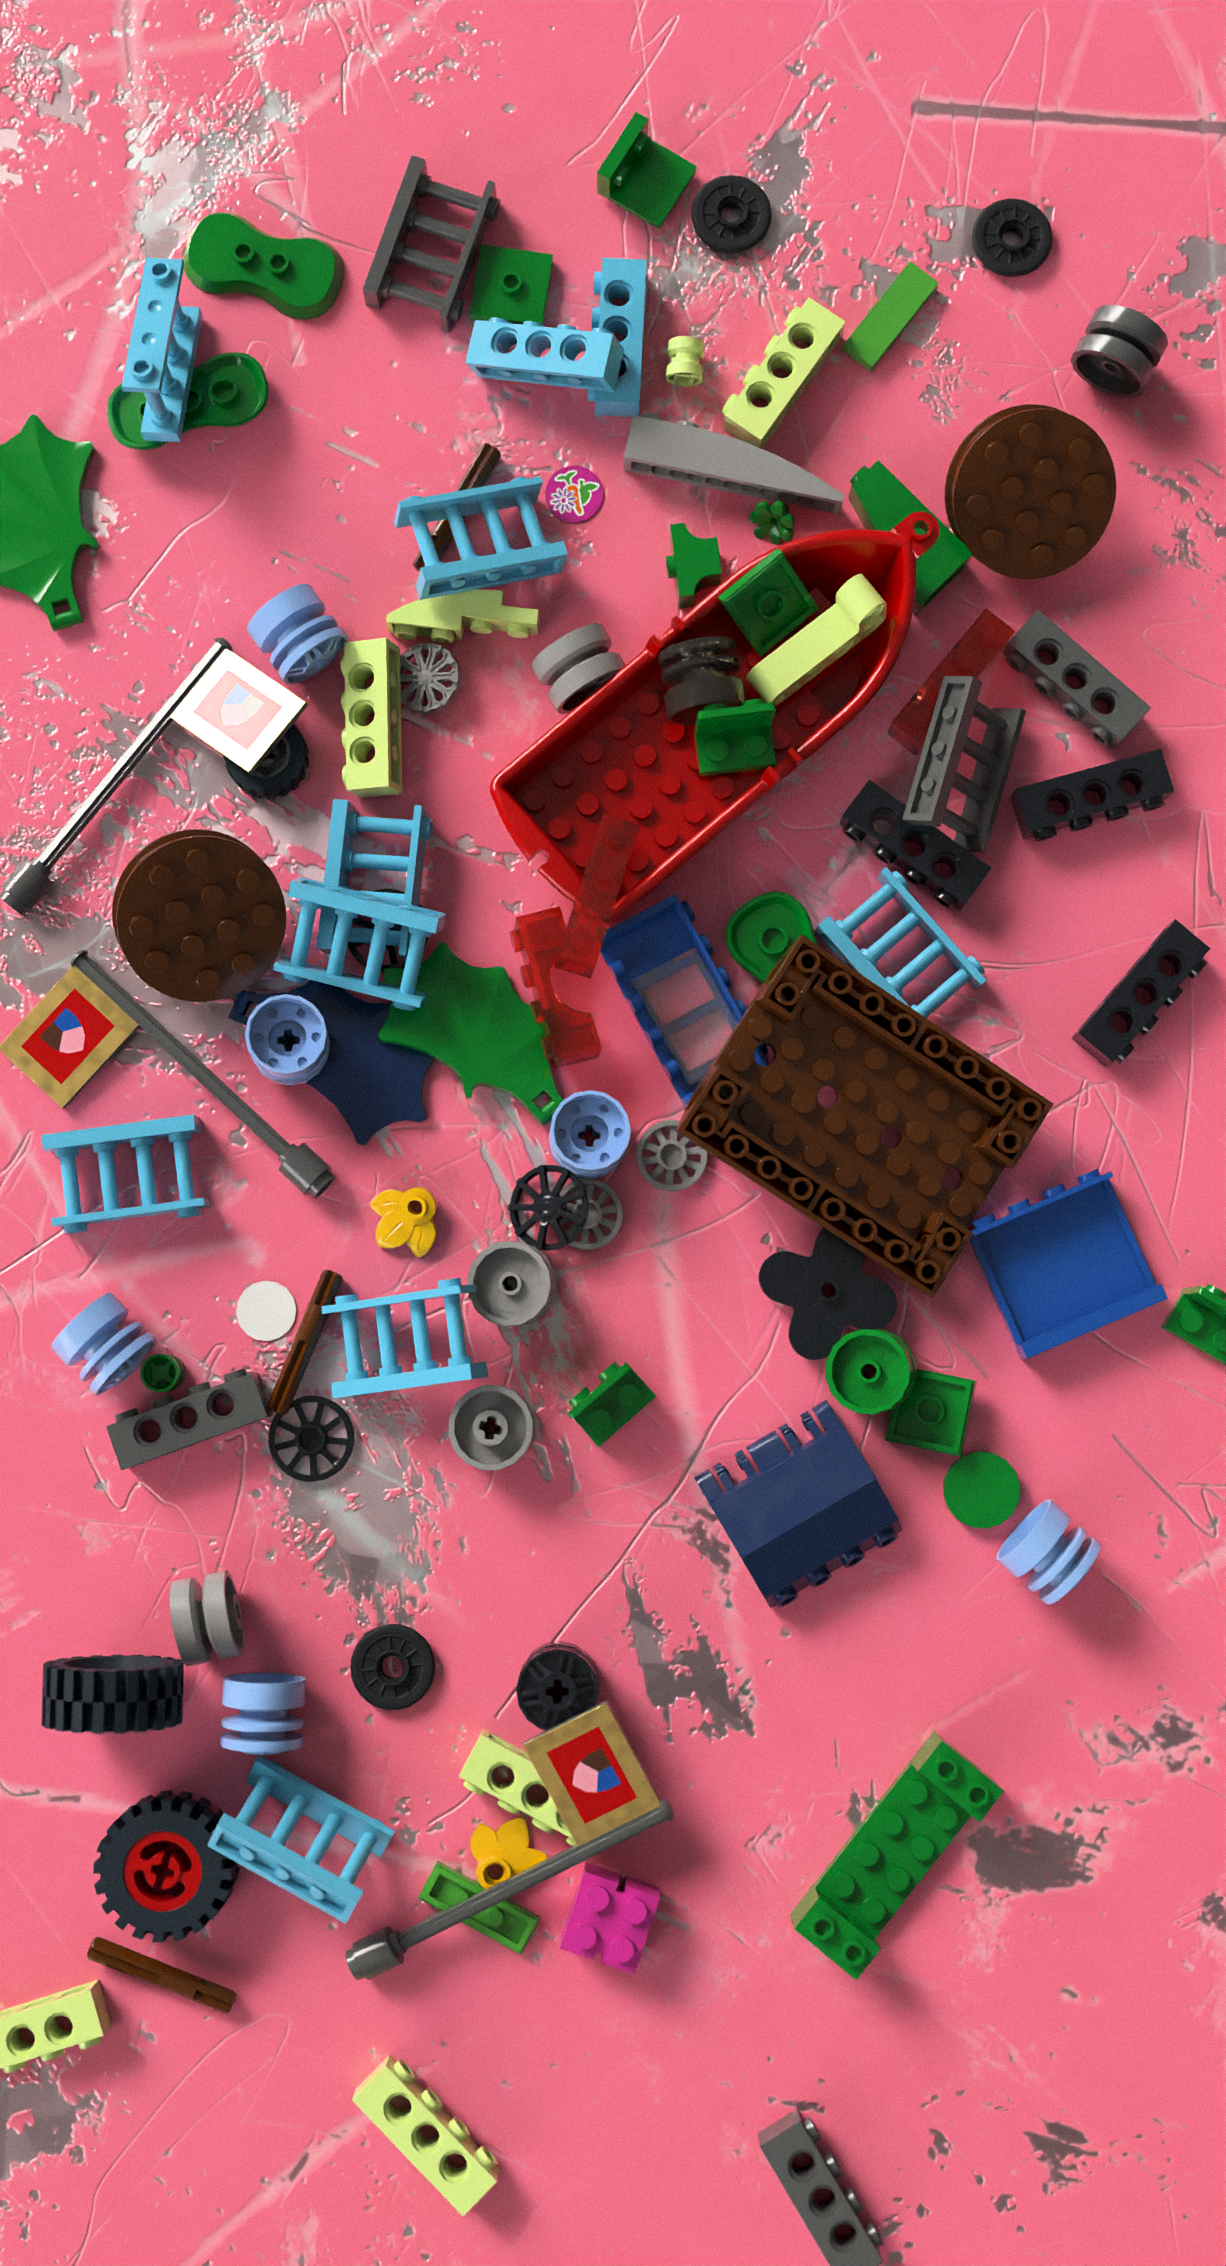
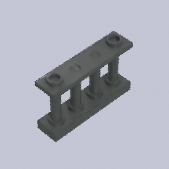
[362,155,501,333]
[902,676,1026,853]

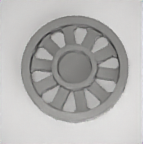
[400,643,462,714]
[636,1120,707,1191]
[559,1179,623,1250]

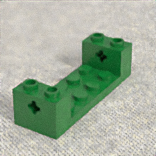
[790,1731,1004,1980]

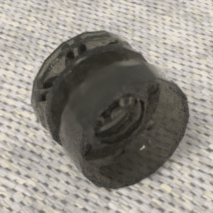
[657,636,746,726]

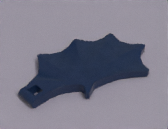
[227,980,435,1145]

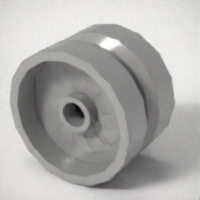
[531,623,625,714]
[467,1241,559,1326]
[448,1385,535,1470]
[170,1570,244,1666]

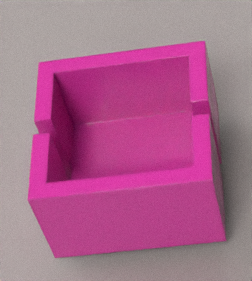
[560,1862,660,1974]

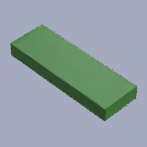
[842,261,939,372]
[418,1861,540,1954]

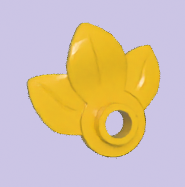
[370,1187,437,1258]
[470,1817,547,1890]

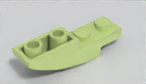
[386,589,540,644]

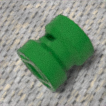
[140,1354,185,1392]

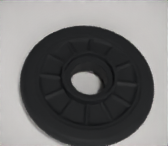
[691,175,772,253]
[972,198,1052,277]
[350,1624,435,1710]

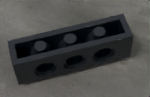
[1010,749,1174,841]
[839,780,991,911]
[1071,919,1210,1067]

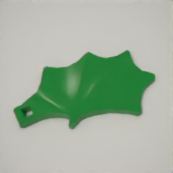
[0,414,100,632]
[378,942,564,1127]

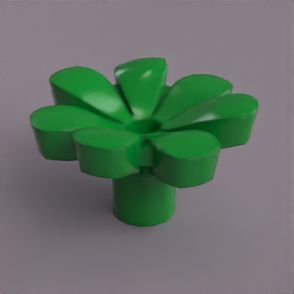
[749,501,795,545]

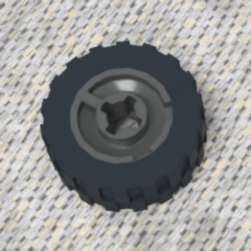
[223,723,309,800]

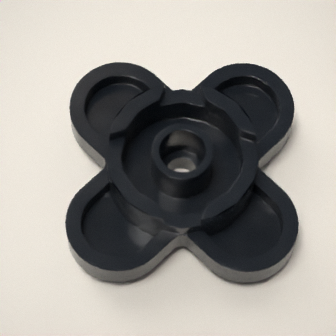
[758,1228,897,1360]

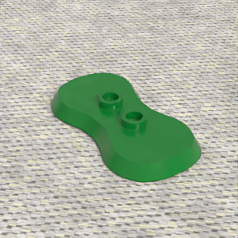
[183,212,344,319]
[107,352,269,450]
[725,891,818,984]

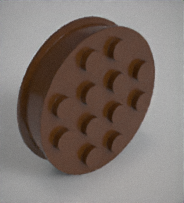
[944,404,1116,579]
[112,829,286,1002]

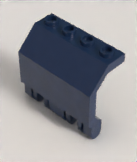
[694,1400,902,1608]

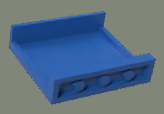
[969,1169,1168,1359]

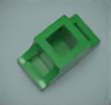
[666,523,722,608]

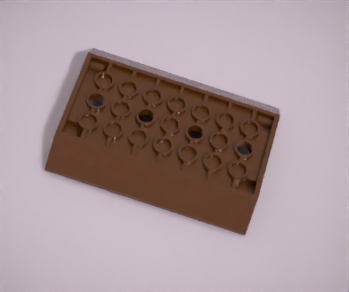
[676,935,1054,1298]

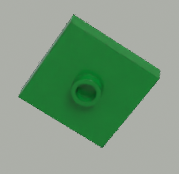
[470,244,553,325]
[718,548,819,657]
[885,1369,977,1457]

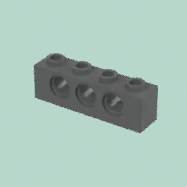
[1002,609,1151,749]
[106,1368,273,1470]
[757,2109,884,2266]

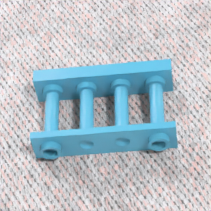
[121,258,203,442]
[394,476,568,600]
[317,799,433,961]
[815,867,986,1018]
[273,877,446,1011]
[42,1114,211,1233]
[321,1278,488,1398]
[207,1755,395,1924]

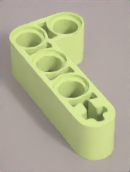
[746,573,887,706]

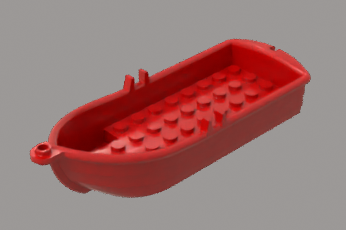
[490,511,940,922]

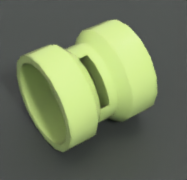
[666,336,704,387]

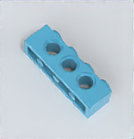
[588,258,647,417]
[465,317,624,392]

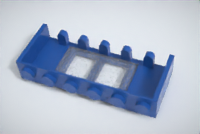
[595,894,769,1108]

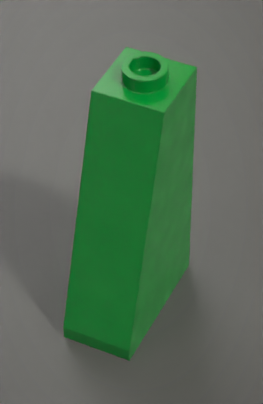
[848,460,972,616]

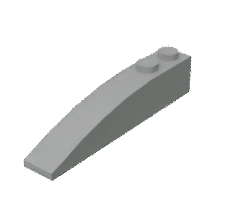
[624,413,844,515]

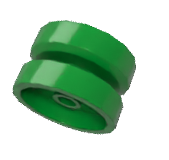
[826,1329,918,1414]

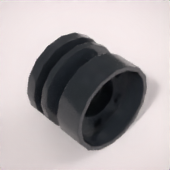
[516,1641,599,1731]

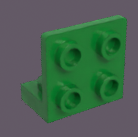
[597,112,696,229]
[694,699,776,776]
[1161,1284,1226,1366]
[567,1361,656,1447]

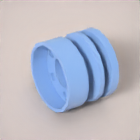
[247,584,348,684]
[245,994,331,1086]
[549,1090,631,1179]
[51,1292,157,1395]
[996,1499,1101,1605]
[220,1673,306,1755]

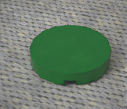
[943,1451,1020,1529]

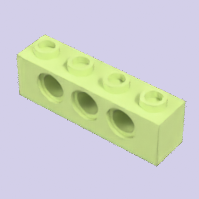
[722,297,846,449]
[340,638,403,798]
[459,1729,576,1846]
[0,1979,111,2073]
[352,2054,499,2216]

